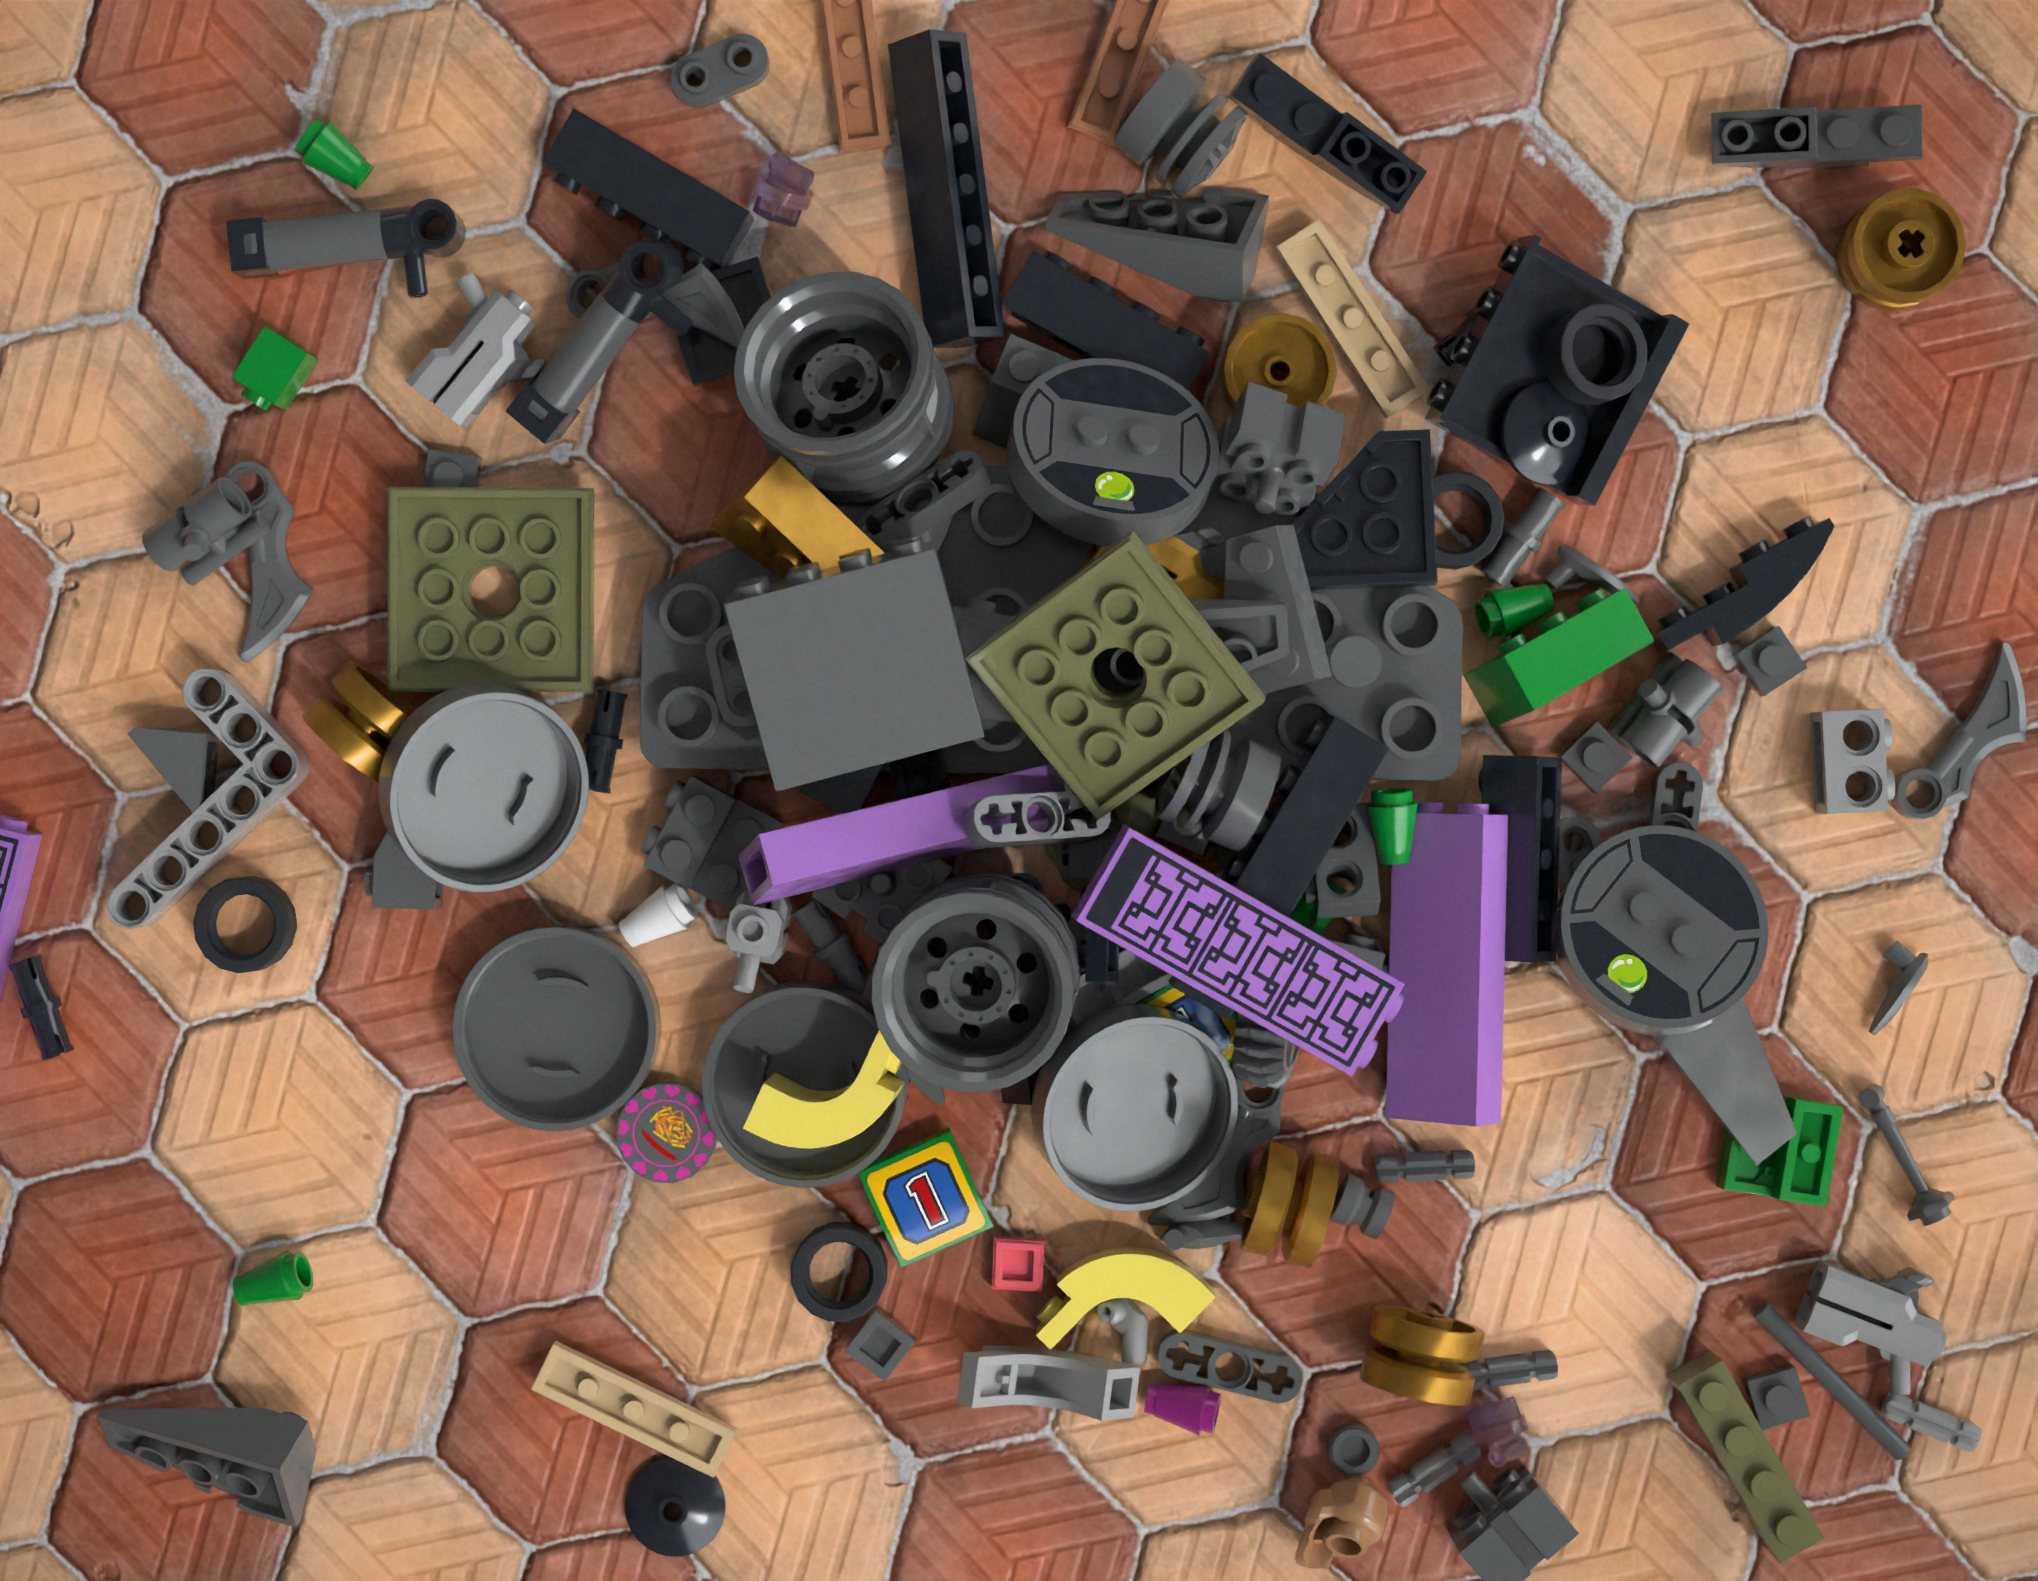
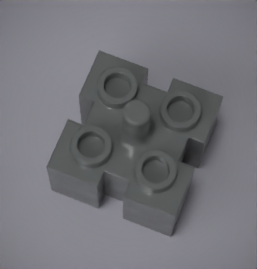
[1210,381,1346,517]
[811,858,955,945]
[1447,1465,1579,1581]

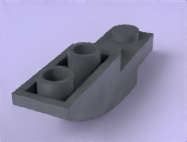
[1711,104,1923,168]

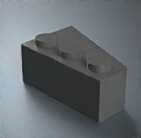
[1223,525,1332,694]

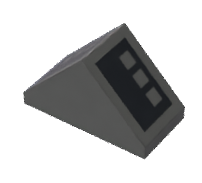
[128,727,219,812]

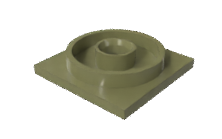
[387,487,594,693]
[965,531,1266,821]

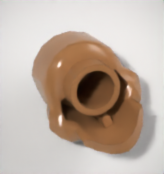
[1295,1478,1388,1569]

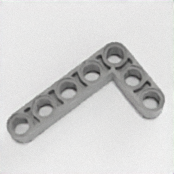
[107,668,310,929]

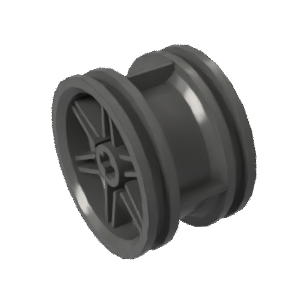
[734,272,955,506]
[872,873,1080,1093]

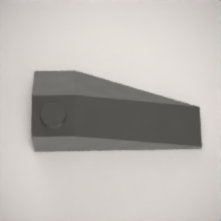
[1045,188,1269,303]
[1093,598,1290,693]
[1649,997,1797,1166]

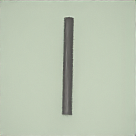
[1753,1302,1911,1460]

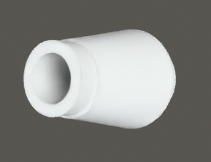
[619,883,698,948]

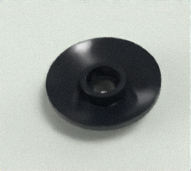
[1501,382,1592,485]
[625,1456,726,1557]

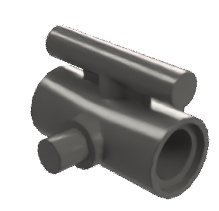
[142,477,271,586]
[1606,652,1723,768]

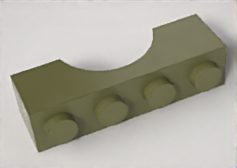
[1666,1350,1824,1564]

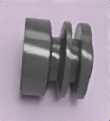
[1113,58,1249,199]
[1153,730,1281,852]

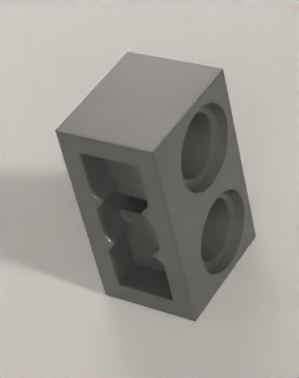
[1304,802,1381,919]

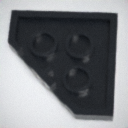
[1291,429,1438,590]

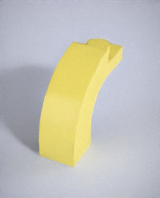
[743,1030,905,1148]
[1036,1246,1216,1350]

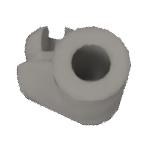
[1097,1298,1148,1364]

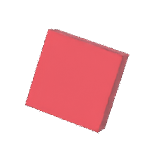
[992,1236,1044,1292]

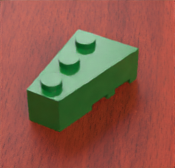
[1463,588,1654,728]

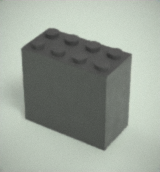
[724,535,984,792]

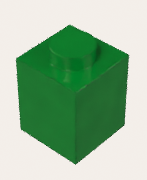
[232,326,318,411]

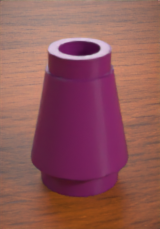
[1144,1383,1221,1436]

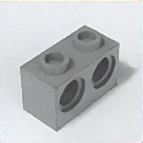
[1810,708,1895,814]

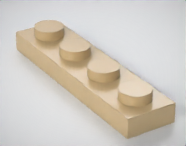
[1275,219,1430,419]
[531,1341,737,1478]

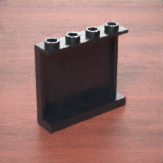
[1425,234,1690,506]

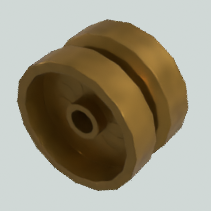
[1836,188,1967,311]
[1220,313,1337,412]
[302,661,416,783]
[1240,1141,1340,1269]
[1359,1305,1485,1406]

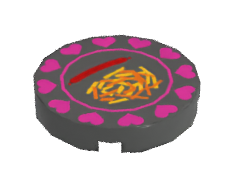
[616,1082,717,1183]

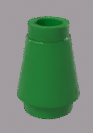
[294,118,374,190]
[1474,583,1554,639]
[1366,788,1418,865]
[233,1251,313,1306]

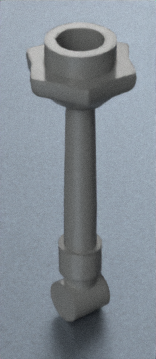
[1859,1084,1955,1226]

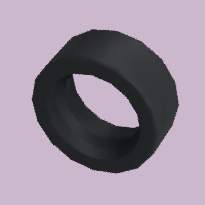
[1543,304,1647,405]
[1433,471,1505,570]
[193,876,297,973]
[791,1222,888,1322]

